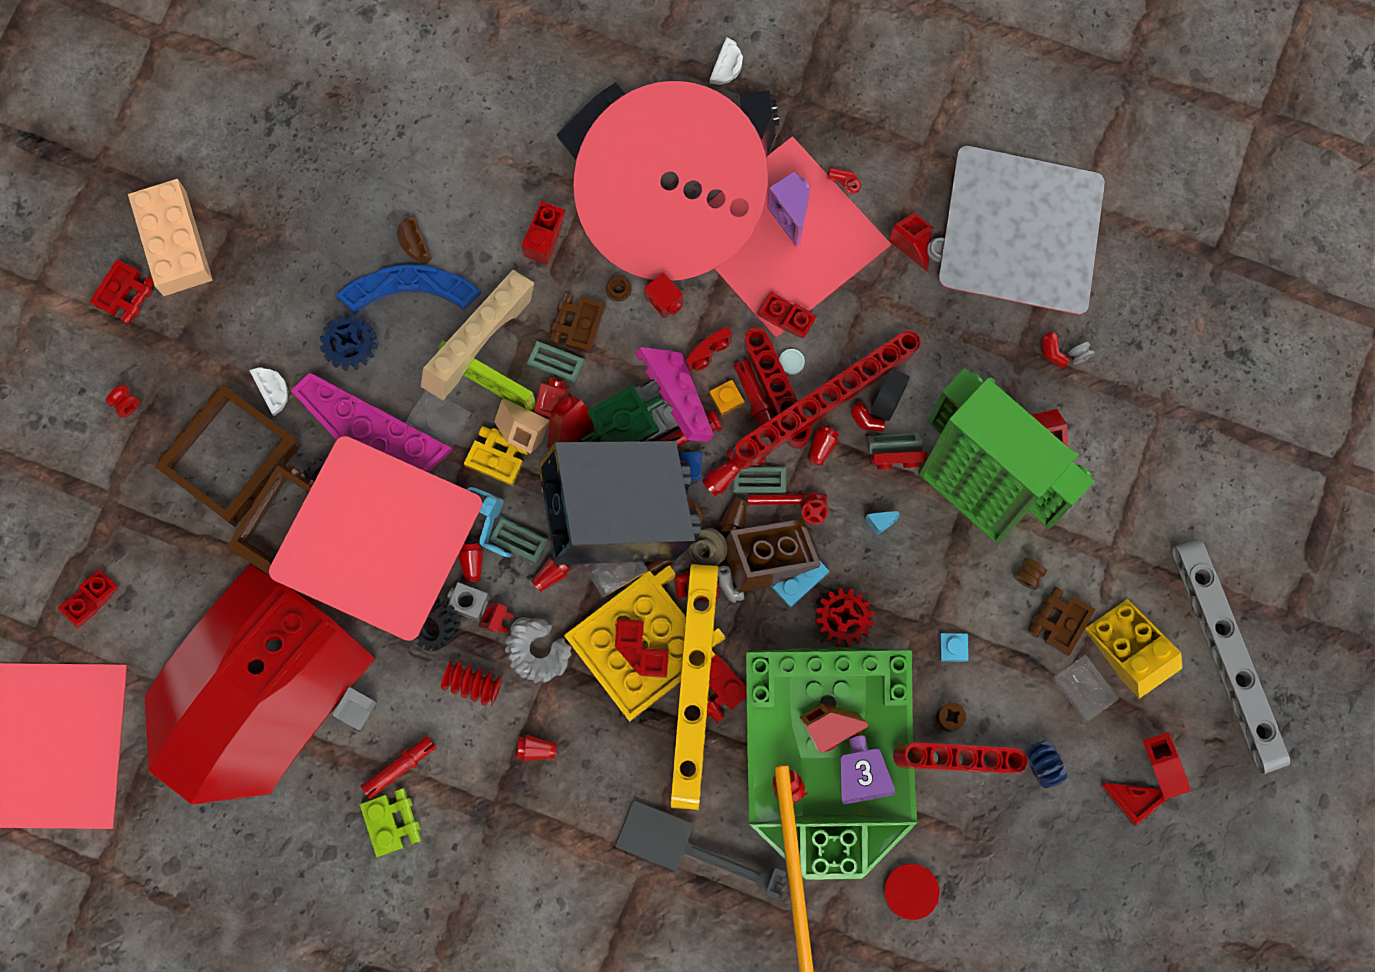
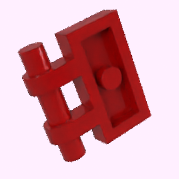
[89,259,154,324]
[707,653,747,723]

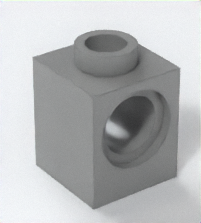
[446,582,490,622]

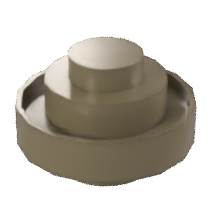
[689,528,728,566]

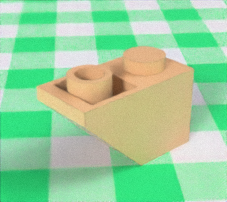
[494,398,550,454]

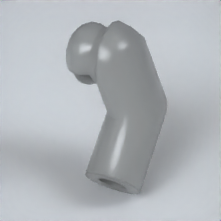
[718,566,744,603]

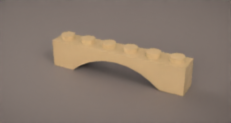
[421,270,534,400]

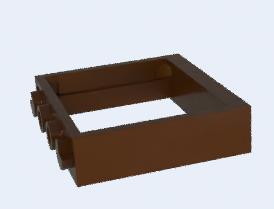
[155,385,302,527]
[227,464,323,605]

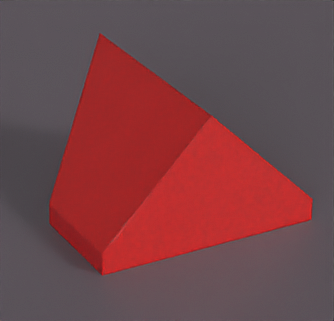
[889,212,934,272]

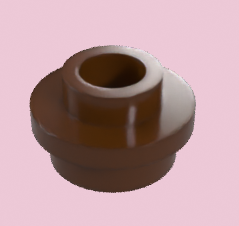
[606,276,631,302]

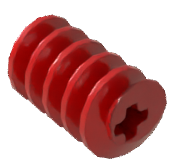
[440,660,502,706]

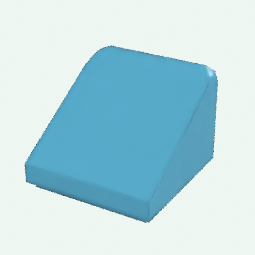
[865,511,900,535]

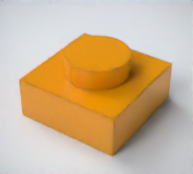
[709,380,745,416]

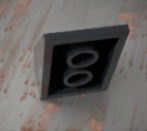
[556,82,625,161]
[739,90,780,158]

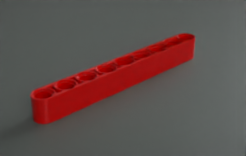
[730,330,921,469]

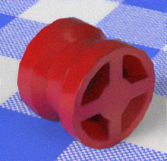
[106,385,140,418]
[800,492,828,525]

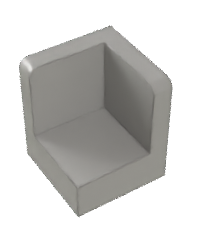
[333,687,377,730]

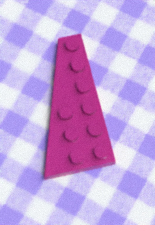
[291,373,453,473]

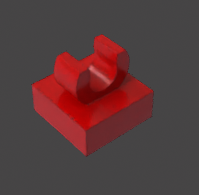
[478,602,514,633]

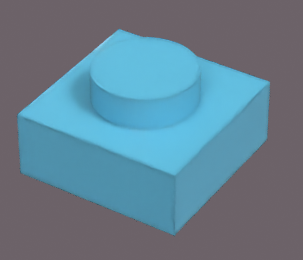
[939,633,968,662]

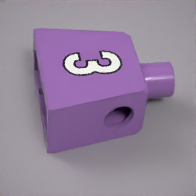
[841,736,896,805]

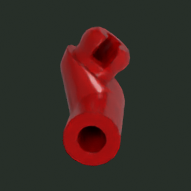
[1041,332,1070,369]
[851,402,885,432]

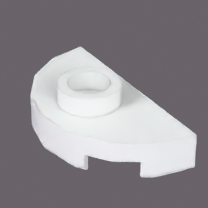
[709,37,743,85]
[249,367,289,416]

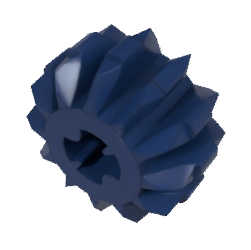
[1025,740,1067,789]

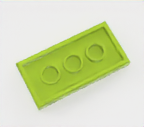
[438,340,536,412]

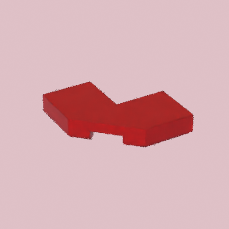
[615,619,669,678]

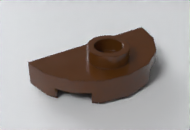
[397,215,432,264]

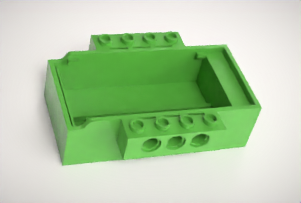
[919,368,1094,545]

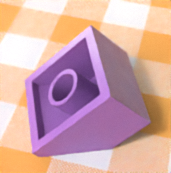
[767,172,810,247]

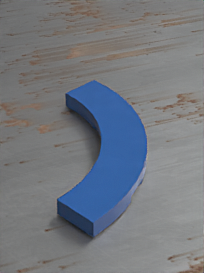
[335,265,481,314]

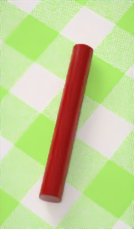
[747,494,827,505]

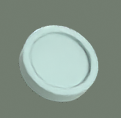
[779,349,805,375]

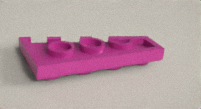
[635,347,714,442]

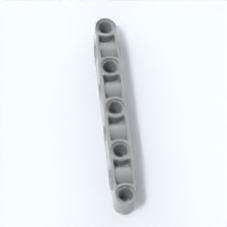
[1172,539,1290,774]

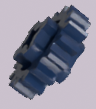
[320,314,378,371]

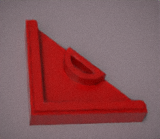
[1101,783,1168,826]

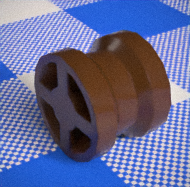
[1013,557,1047,590]
[936,703,966,732]

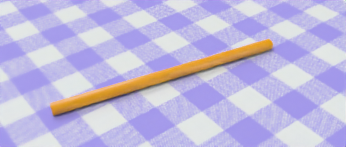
[775,765,814,972]

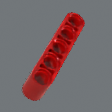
[744,327,811,449]
[893,742,1028,774]

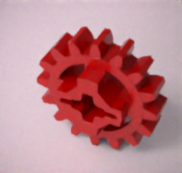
[815,588,874,647]

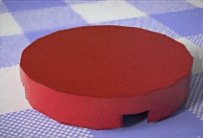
[884,863,940,920]

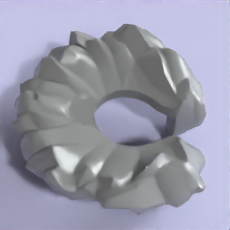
[505,618,571,683]

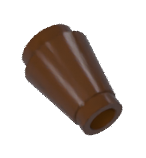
[719,498,747,538]

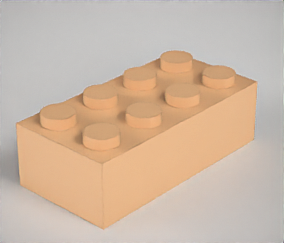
[128,179,213,296]

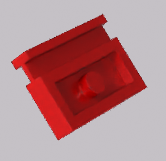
[869,451,928,469]

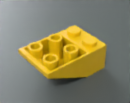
[1085,599,1182,699]

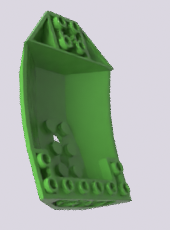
[746,647,918,880]

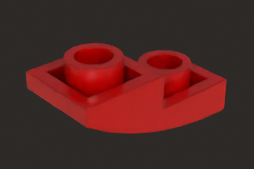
[757,291,817,339]
[686,326,732,371]
[58,569,118,629]

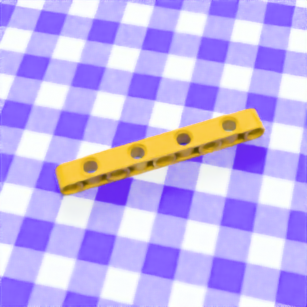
[671,564,718,810]

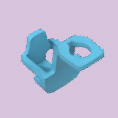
[466,487,512,557]

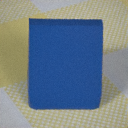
[678,451,702,481]

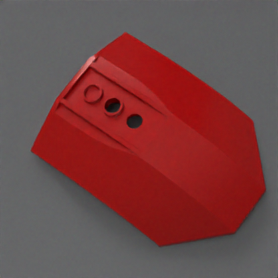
[145,565,375,805]

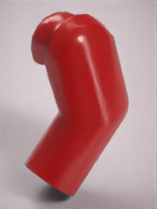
[827,167,861,194]

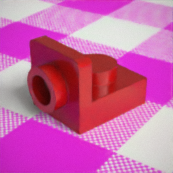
[534,378,570,418]

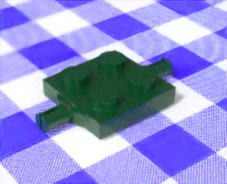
[581,385,665,442]

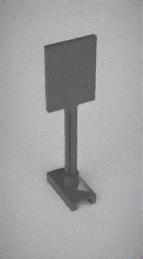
[615,800,788,902]

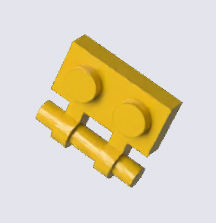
[464,426,528,486]

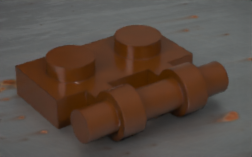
[549,293,606,354]
[1028,587,1096,656]

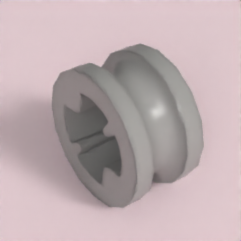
[1068,342,1095,365]

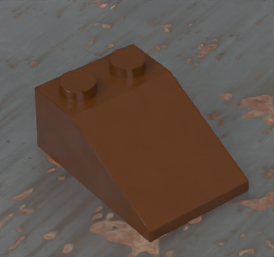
[726,519,821,593]

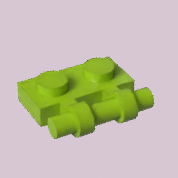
[360,788,421,857]

